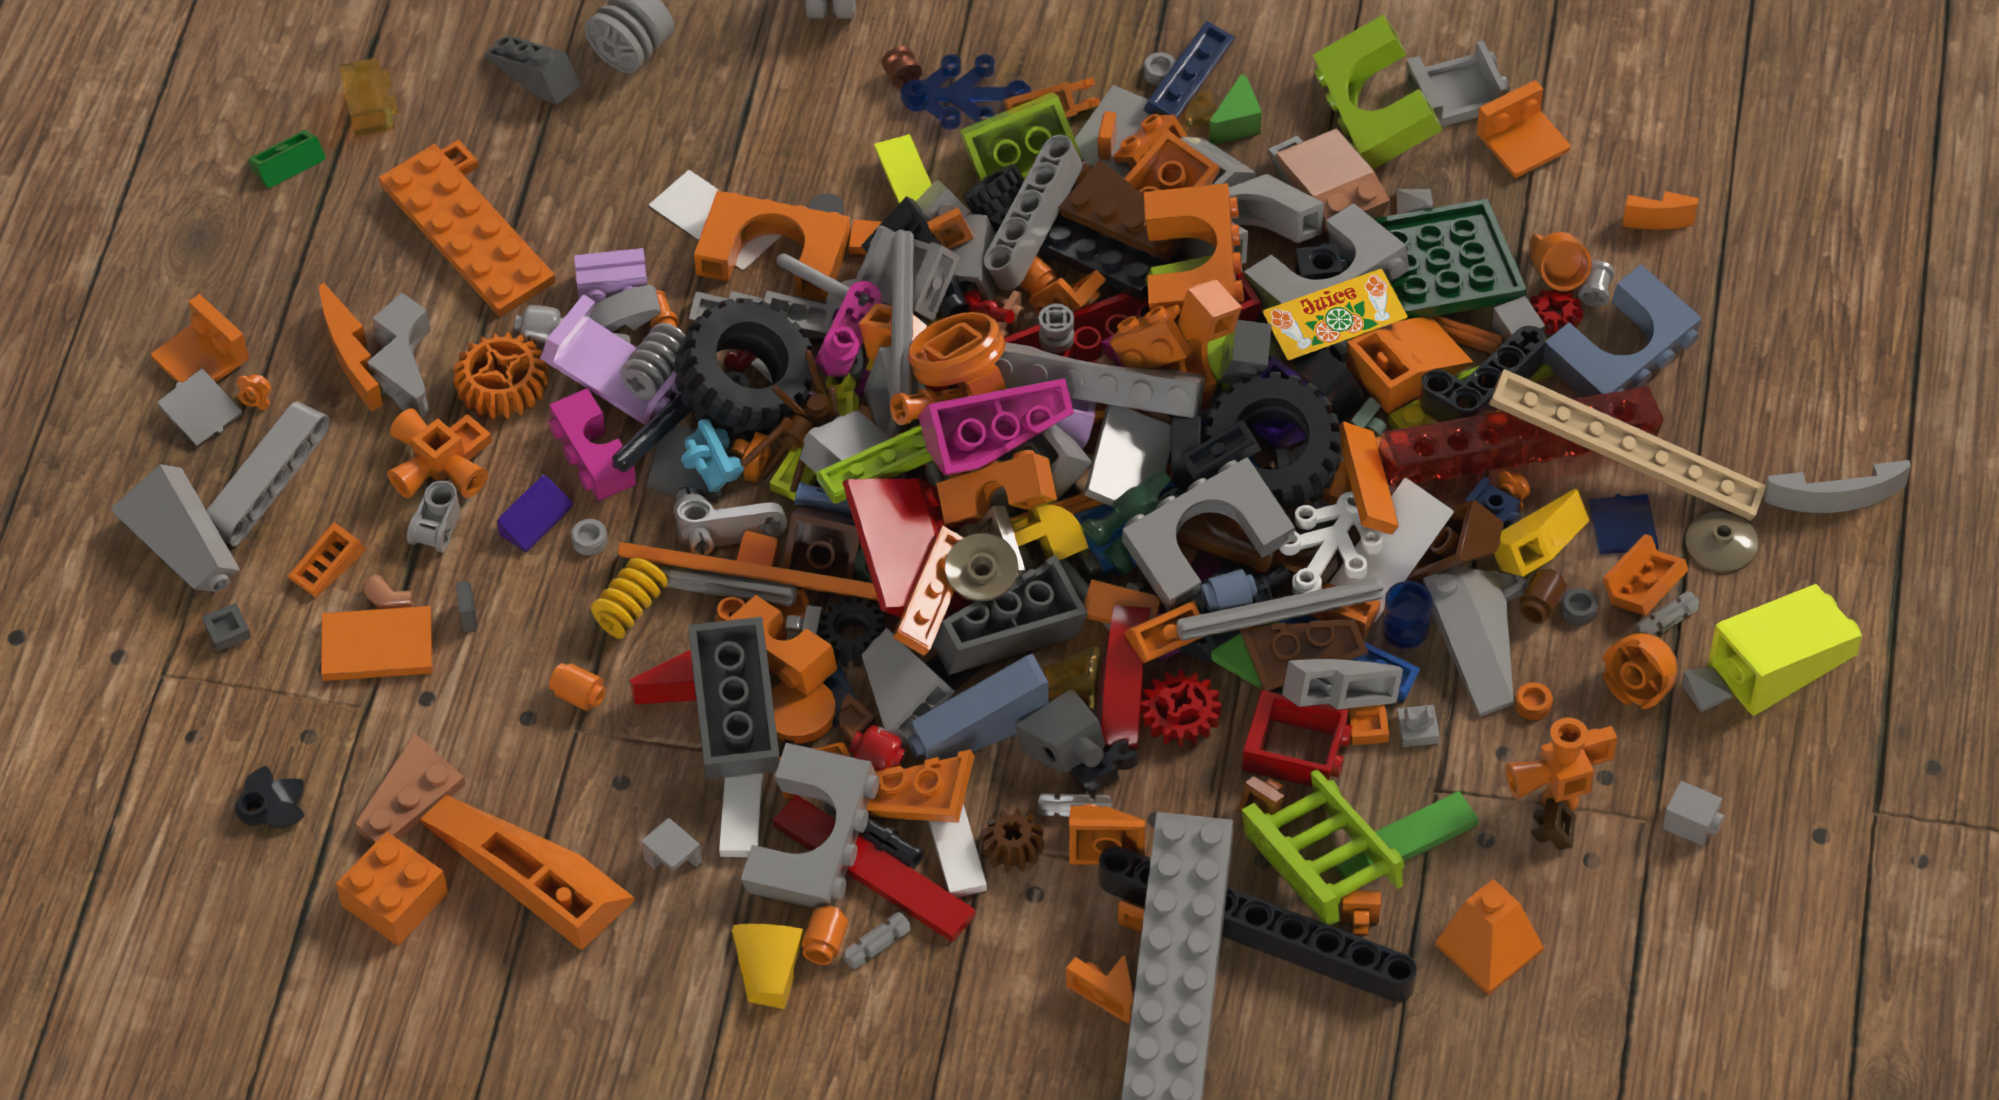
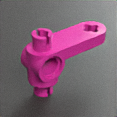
[815,281,882,378]

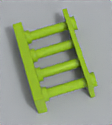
[1242,769,1404,926]

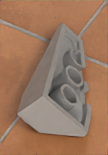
[1423,566,1514,717]

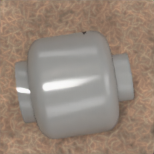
[513,305,564,351]

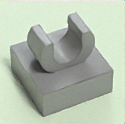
[785,605,822,640]
[1396,705,1440,747]

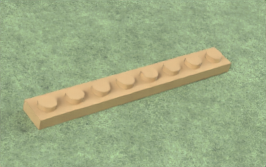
[1489,369,1766,521]

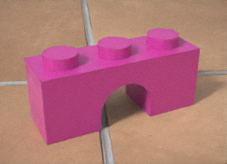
[547,388,637,501]

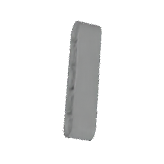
[984,135,1082,290]
[206,401,330,547]

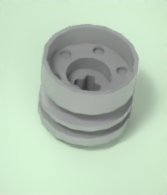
[584,0,675,74]

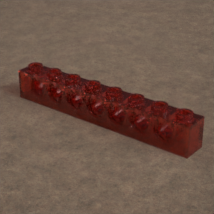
[1378,386,1664,487]

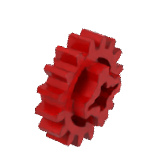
[1141,670,1221,747]

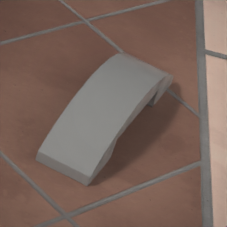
[1763,460,1911,513]

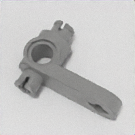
[673,488,788,555]

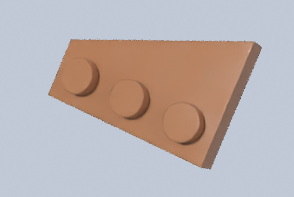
[355,733,466,845]

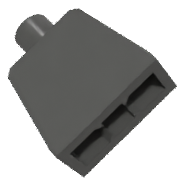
[1016,688,1105,773]

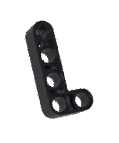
[1254,313,1366,423]
[1420,326,1546,434]

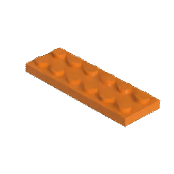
[379,143,556,318]

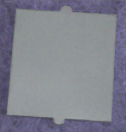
[157,368,242,448]

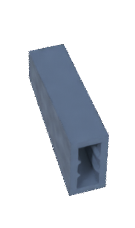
[908,654,1048,764]

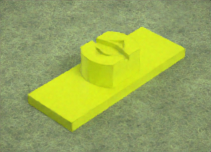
[874,134,932,204]

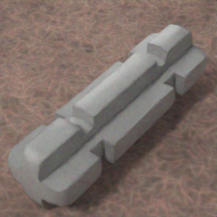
[1635,591,1699,637]
[1038,794,1112,816]
[842,913,910,969]

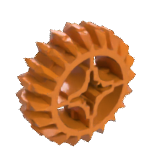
[453,331,549,420]

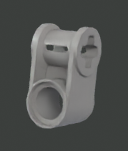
[407,481,461,553]

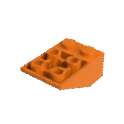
[1345,317,1473,414]

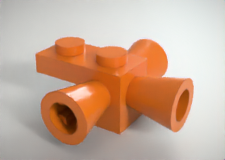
[387,408,492,499]
[1505,718,1617,811]

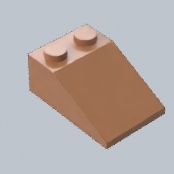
[1276,129,1390,242]

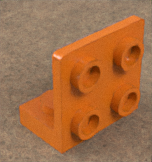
[1476,80,1570,178]
[151,294,249,383]

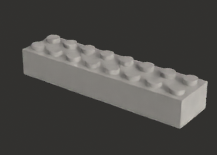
[1122,812,1233,1100]

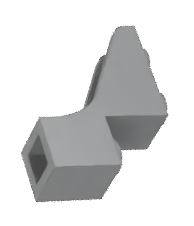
[367,293,431,419]

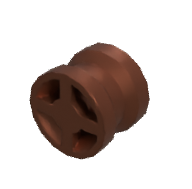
[881,46,922,89]

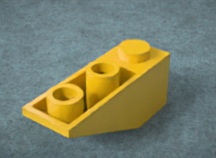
[1494,489,1589,577]

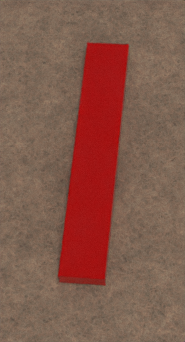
[773,794,976,943]

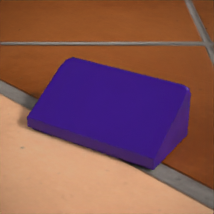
[497,475,573,552]

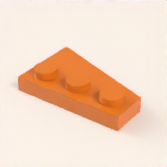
[866,749,975,823]

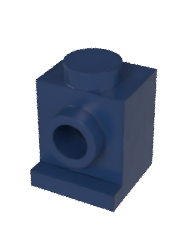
[1464,477,1522,530]

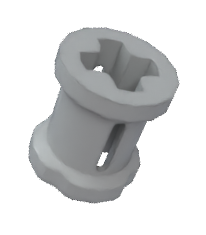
[1578,260,1615,307]

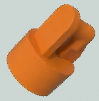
[1529,232,1592,291]

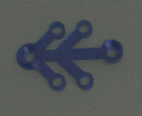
[900,54,1032,130]

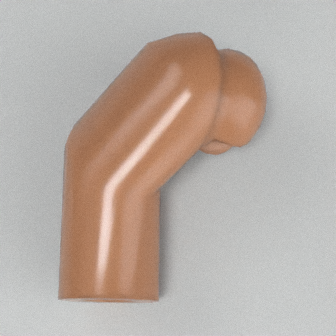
[363,575,413,609]

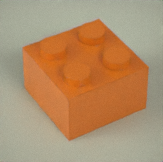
[336,831,448,946]

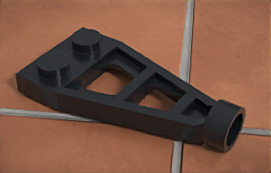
[861,196,970,318]

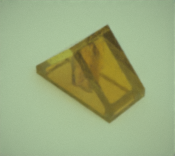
[1043,646,1100,708]

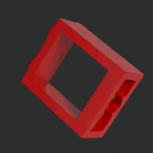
[1242,690,1353,787]

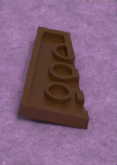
[1058,160,1188,262]

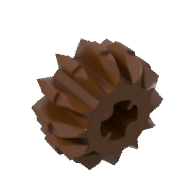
[981,808,1045,874]

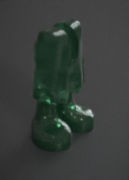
[1080,469,1184,575]

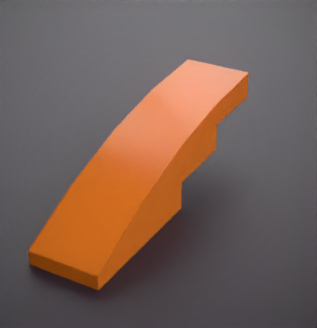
[318,283,383,412]

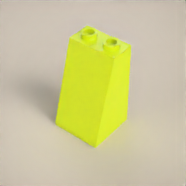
[1707,584,1862,717]

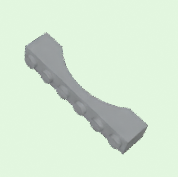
[995,342,1205,418]

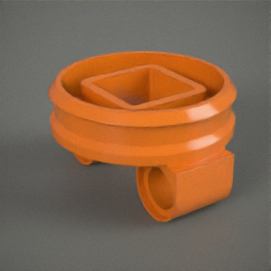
[907,312,1006,397]

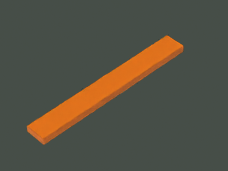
[617,542,878,601]

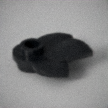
[235,766,304,828]

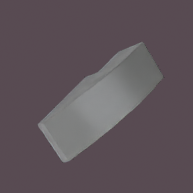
[1282,659,1403,710]

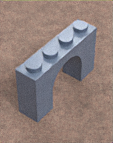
[1543,264,1702,413]

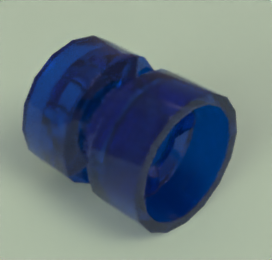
[1382,581,1433,649]

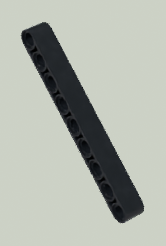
[1099,846,1417,1002]

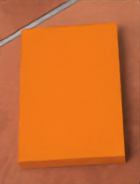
[321,606,433,681]

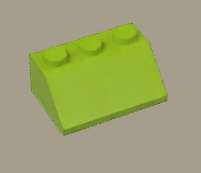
[958,92,1082,181]

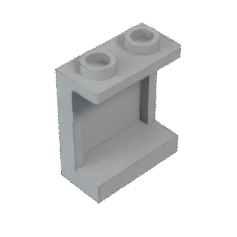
[1405,41,1510,127]
[855,225,961,321]

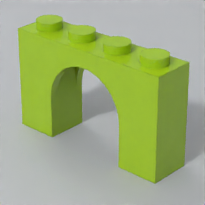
[1313,15,1443,169]

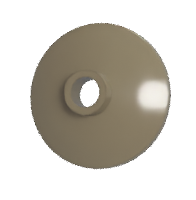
[1685,511,1758,573]
[945,533,1019,601]

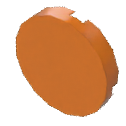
[771,682,837,744]

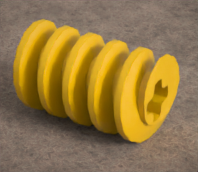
[591,558,668,639]

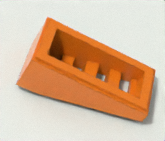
[287,522,366,598]

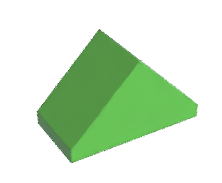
[1209,75,1262,145]

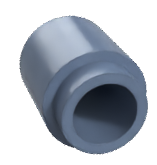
[1200,569,1257,613]

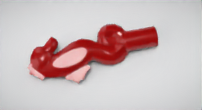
[962,289,1015,324]

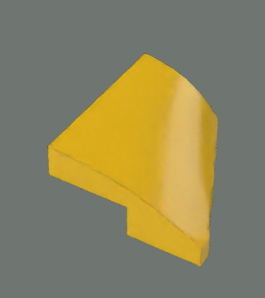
[732,924,804,1009]

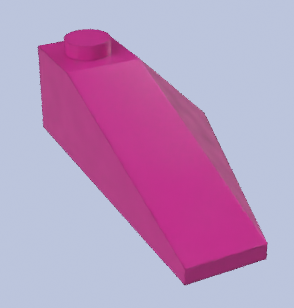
[918,378,1074,476]

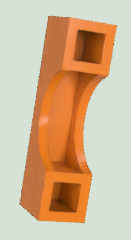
[1163,279,1242,417]

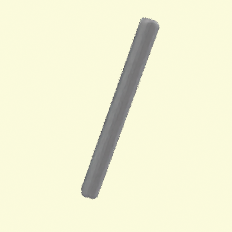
[891,229,914,398]
[1176,578,1383,641]

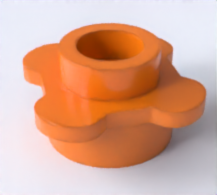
[236,374,271,410]
[1496,471,1530,511]

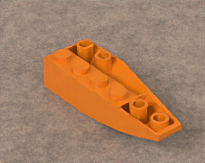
[420,795,634,951]

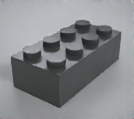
[688,617,780,780]

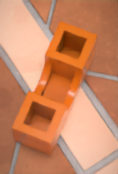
[937,450,1057,530]
[726,595,838,696]

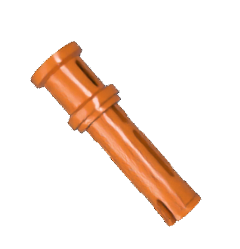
[890,388,964,425]

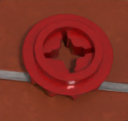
[1529,289,1583,336]

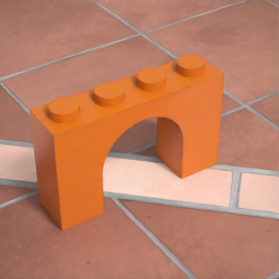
[1144,183,1244,323]
[694,191,851,301]

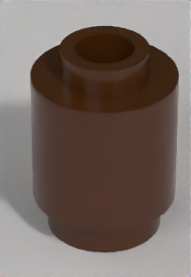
[1519,569,1567,624]

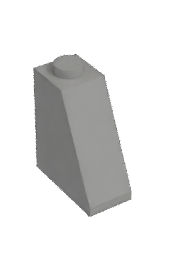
[951,214,996,301]
[862,628,955,746]

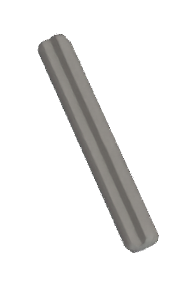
[660,565,797,607]

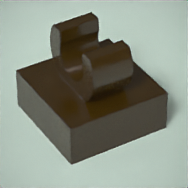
[1531,798,1576,850]

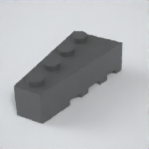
[933,555,1087,675]

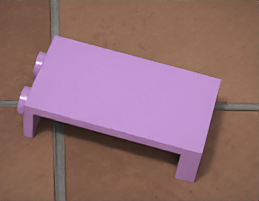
[540,294,680,425]

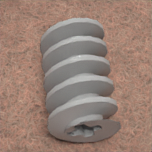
[620,323,686,400]

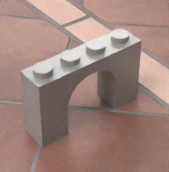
[1180,174,1324,264]
[1244,203,1409,310]
[1122,457,1295,612]
[741,743,879,909]

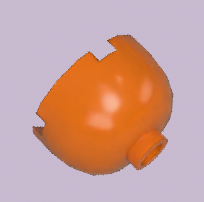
[1602,633,1678,709]

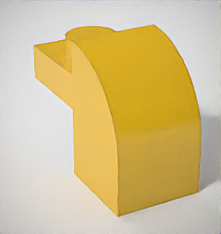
[1010,504,1089,560]

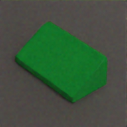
[247,130,326,188]

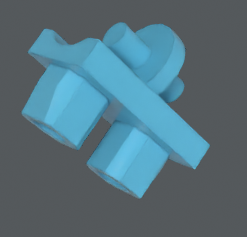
[681,419,744,493]

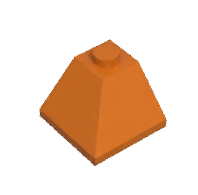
[1069,804,1145,865]
[1435,879,1544,995]

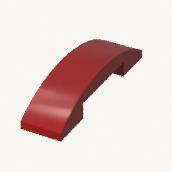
[1101,605,1151,749]

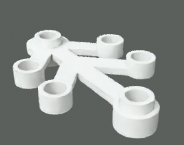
[1279,491,1383,595]

